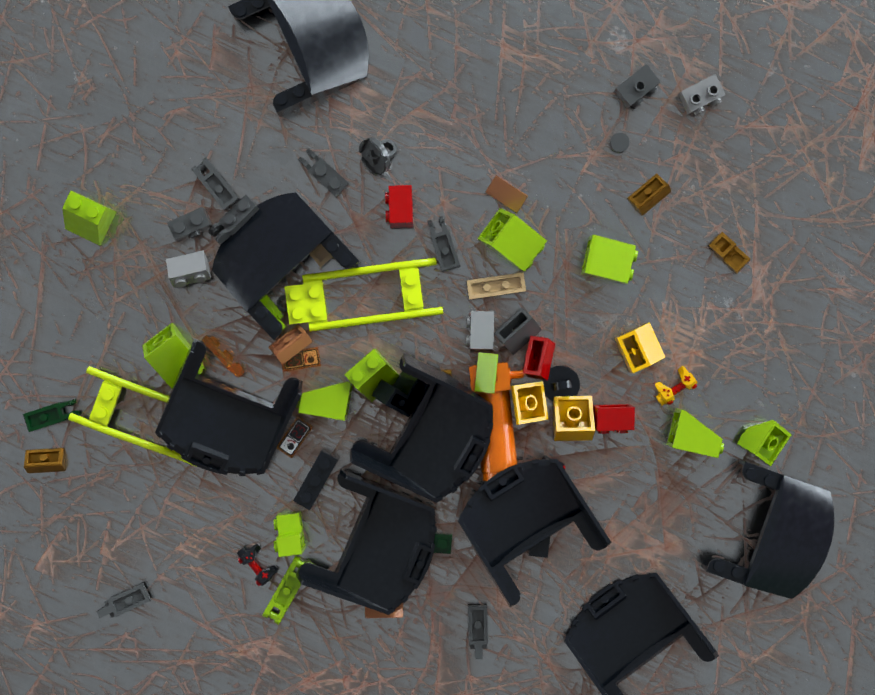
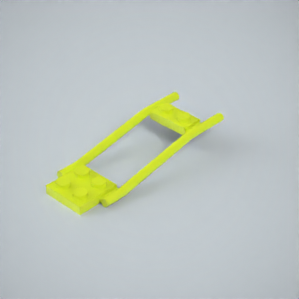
[284,257,443,332]
[68,366,197,467]

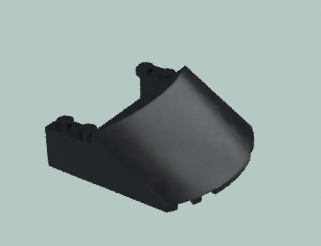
[228,0,369,117]
[212,192,361,340]
[155,338,303,476]
[349,353,493,503]
[458,459,612,608]
[701,459,834,599]
[296,469,437,615]
[564,573,719,695]

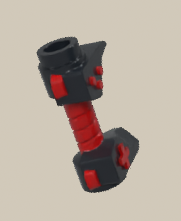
[237,544,278,586]

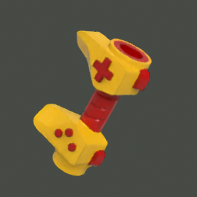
[655,366,698,406]

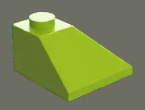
[737,420,792,466]

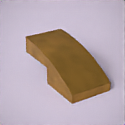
[709,232,750,274]

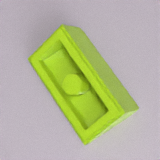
[474,352,498,394]

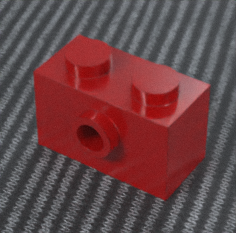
[385,185,413,228]
[523,336,556,381]
[593,404,635,434]

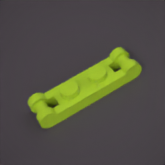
[262,556,308,625]

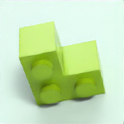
[274,511,306,557]

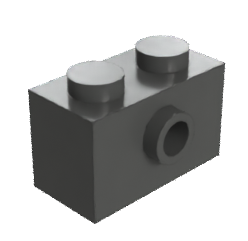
[614,64,661,109]
[167,207,213,242]
[494,307,542,355]

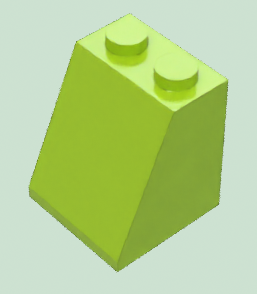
[62,191,117,246]
[477,208,547,272]
[581,235,638,284]
[142,322,204,389]
[344,349,400,402]
[296,381,353,421]
[666,408,724,458]

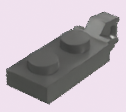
[96,583,151,618]
[468,605,488,659]

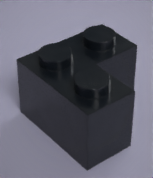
[372,371,428,417]

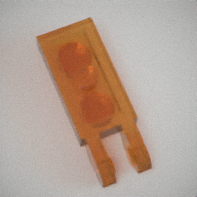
[202,335,244,377]

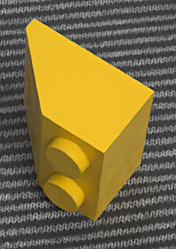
[511,381,548,425]
[553,396,595,441]

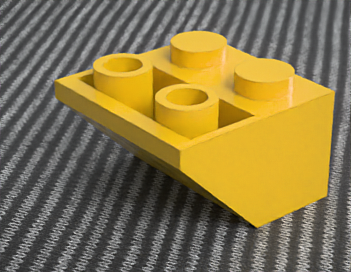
[615,322,665,373]

